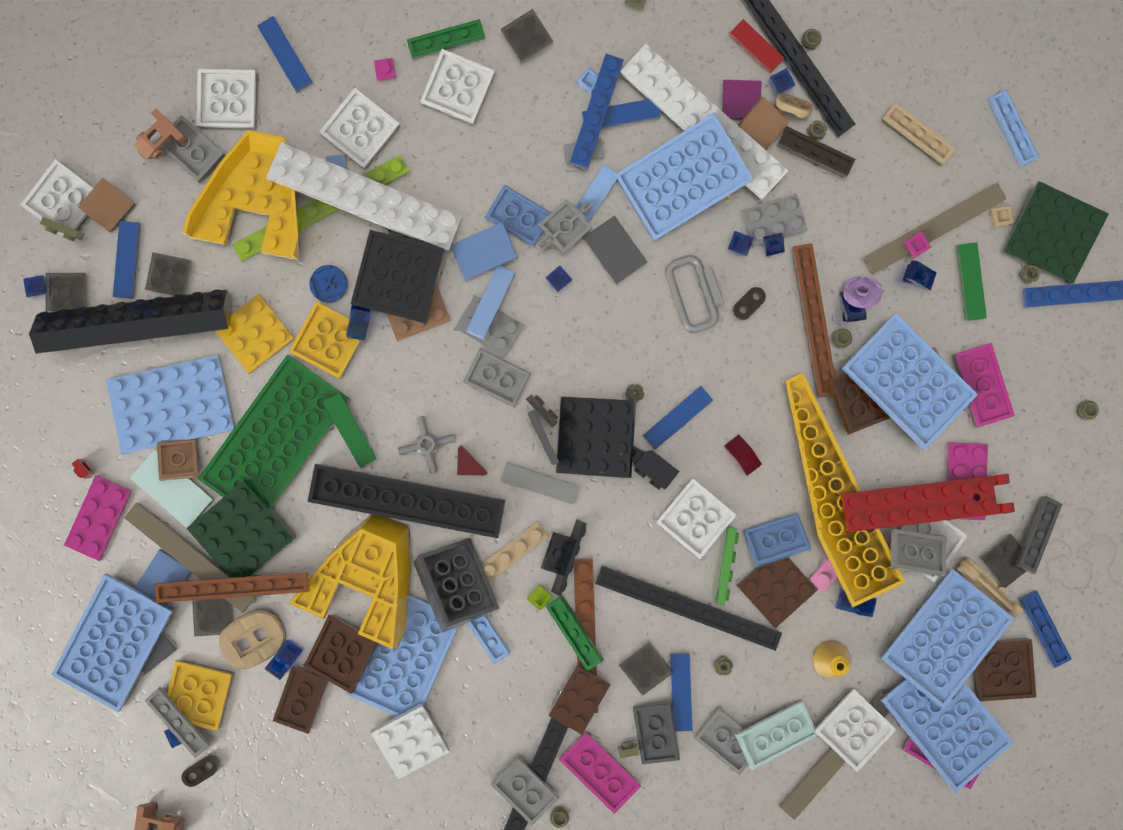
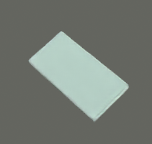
[130,449,214,528]
[735,700,819,770]

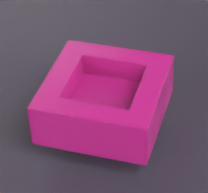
[374,58,396,81]
[903,231,932,258]

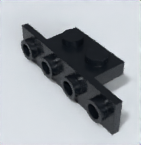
[541,519,587,596]

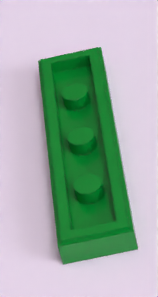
[407,19,485,59]
[957,242,987,321]
[322,392,377,468]
[545,595,604,671]

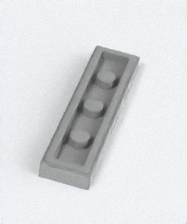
[501,463,579,505]
[144,687,211,758]

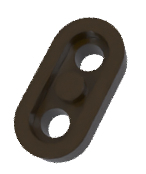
[733,287,766,320]
[181,756,219,787]

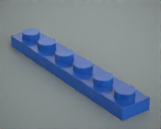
[570,54,624,169]
[1023,280,1123,308]

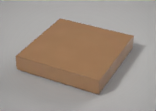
[738,97,790,150]
[78,178,134,232]
[157,439,199,481]

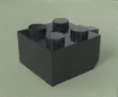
[632,446,680,490]

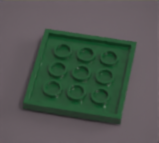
[1003,181,1109,284]
[186,479,296,577]

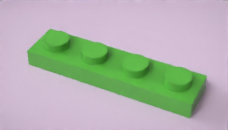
[715,527,739,605]

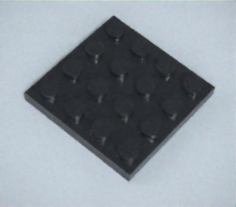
[350,230,445,324]
[556,397,636,478]

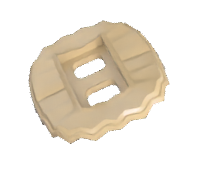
[218,609,285,669]

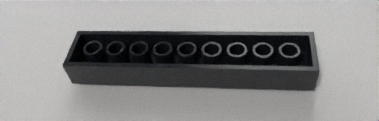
[29,289,232,354]
[307,463,506,538]

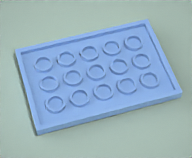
[615,113,754,241]
[841,313,978,450]
[106,355,235,454]
[880,569,1015,709]
[51,573,174,712]
[345,594,458,716]
[880,679,1014,793]

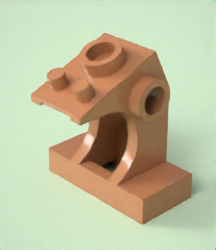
[134,108,188,159]
[134,802,184,830]

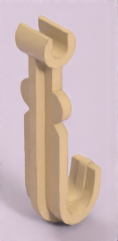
[957,557,1024,622]

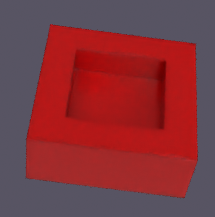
[72,459,95,479]

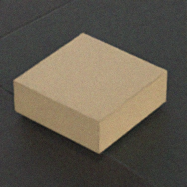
[990,205,1014,228]

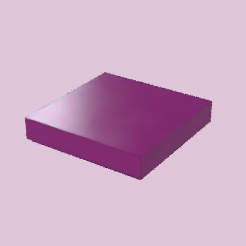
[722,80,762,120]

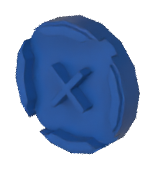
[309,265,348,303]

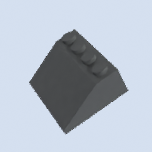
[413,538,499,633]

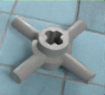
[398,416,456,473]

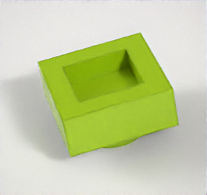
[527,585,553,611]

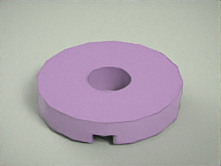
[843,276,882,308]

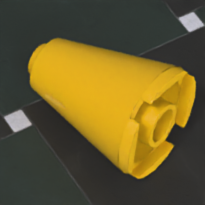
[813,640,851,679]

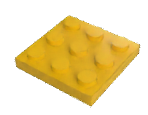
[216,293,295,374]
[289,301,367,379]
[167,660,233,731]

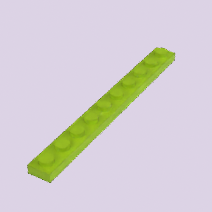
[232,154,410,262]

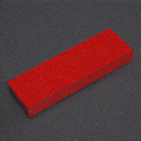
[730,19,784,73]

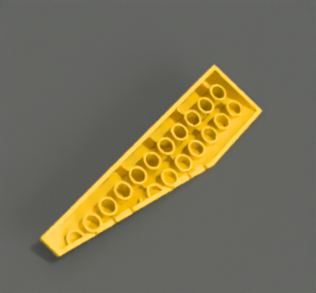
[785,373,906,607]

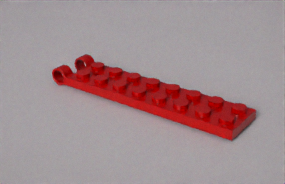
[841,474,1015,533]

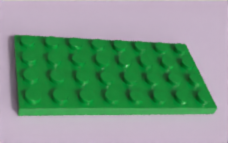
[198,354,350,509]

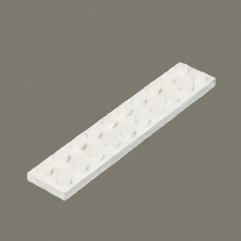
[620,44,789,200]
[266,142,462,253]

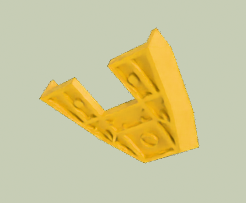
[183,130,299,261]
[288,514,411,649]

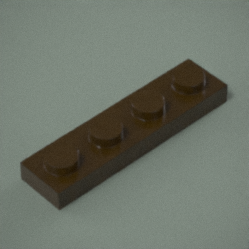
[777,126,856,177]

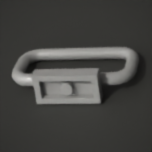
[666,255,724,332]

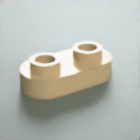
[775,93,813,118]

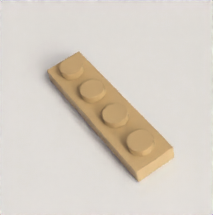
[882,102,956,165]
[481,522,549,582]

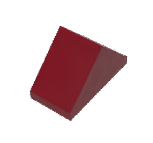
[724,434,762,476]
[457,445,488,476]

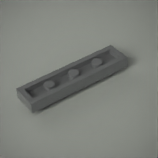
[1015,496,1063,574]

